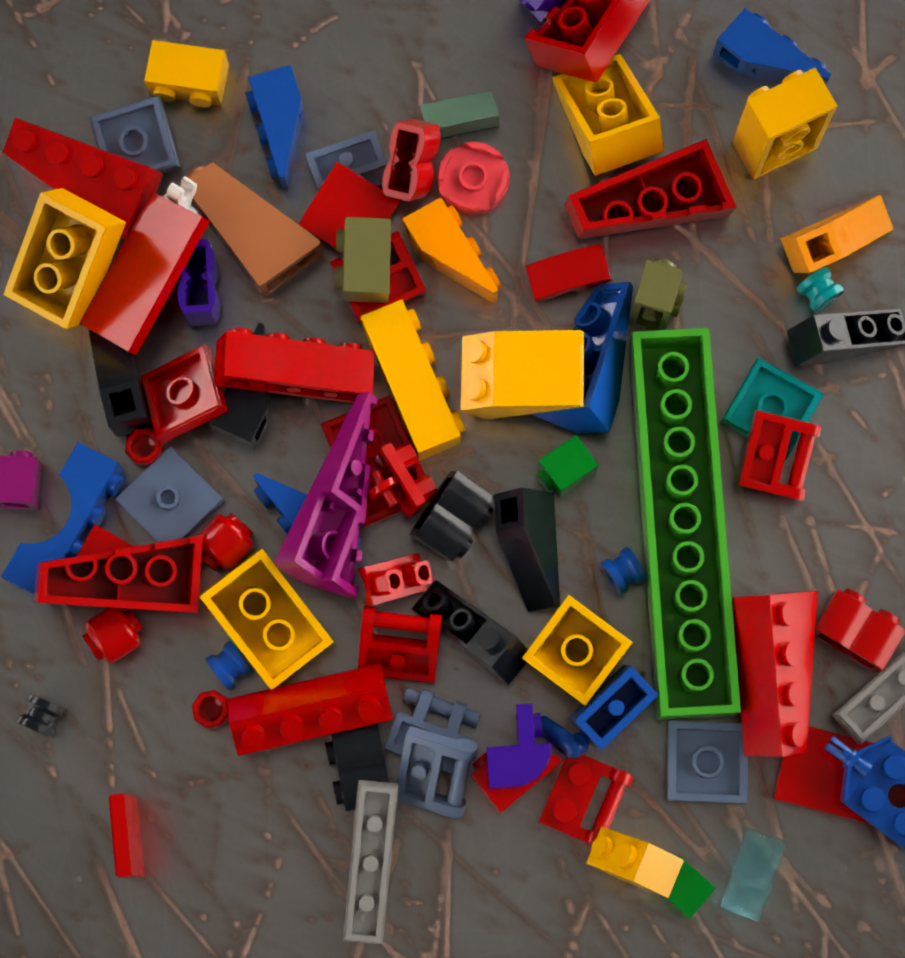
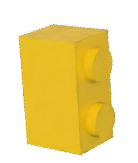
[144,40,229,107]
[586,826,684,898]

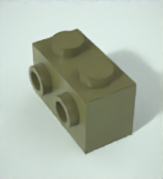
[335,217,391,303]
[629,259,687,331]

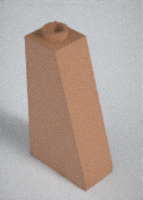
[187,162,324,298]

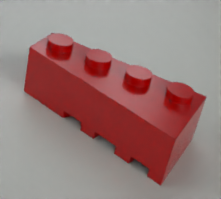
[2,118,163,239]
[34,535,203,613]
[732,591,818,757]

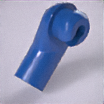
[541,715,589,759]

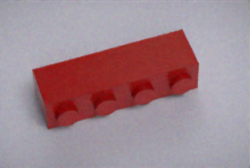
[214,328,374,403]
[227,663,393,756]

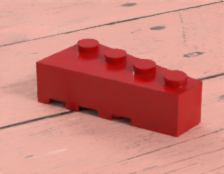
[524,0,650,83]
[564,139,737,239]

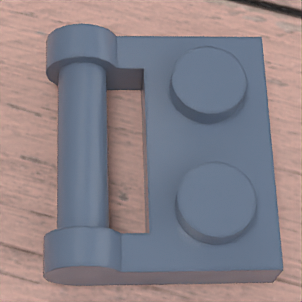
[397,726,478,818]

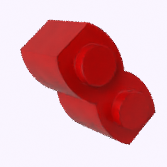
[382,119,441,202]
[815,589,905,673]

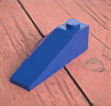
[531,282,633,433]

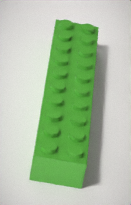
[629,328,741,721]

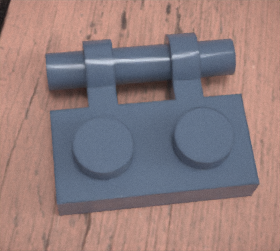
[384,687,481,774]

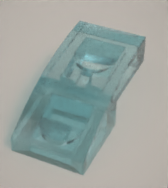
[721,827,786,922]

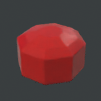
[125,429,163,466]
[192,690,228,730]

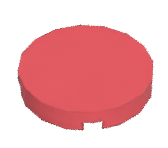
[436,141,510,215]

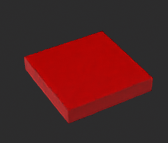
[298,161,400,254]
[140,344,228,443]
[108,793,145,878]

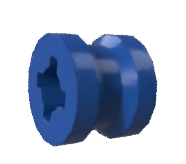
[600,547,647,596]
[205,640,253,690]

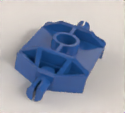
[824,735,905,849]

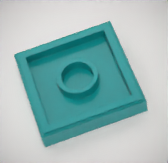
[720,357,824,460]

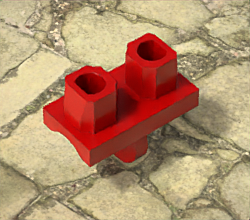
[368,443,437,519]
[358,553,433,606]

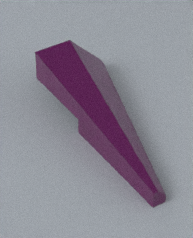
[273,392,377,598]

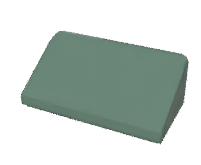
[420,90,500,138]

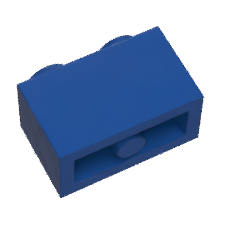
[568,665,659,750]

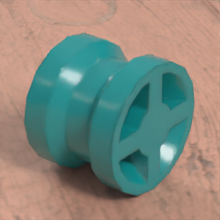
[796,266,845,313]

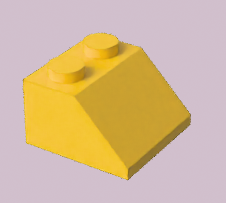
[522,595,634,706]

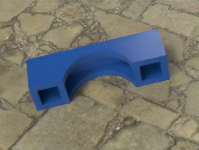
[1,442,125,596]

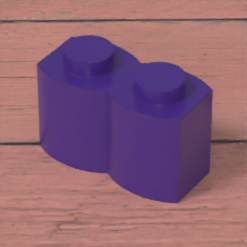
[178,239,221,326]

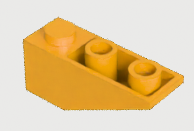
[780,195,893,273]
[402,197,501,304]

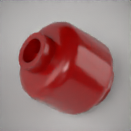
[197,513,253,571]
[82,608,143,663]

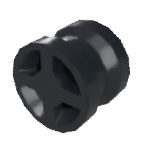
[16,694,66,738]

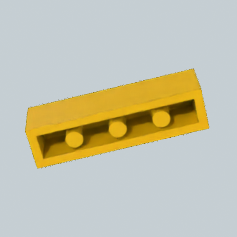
[360,299,465,461]

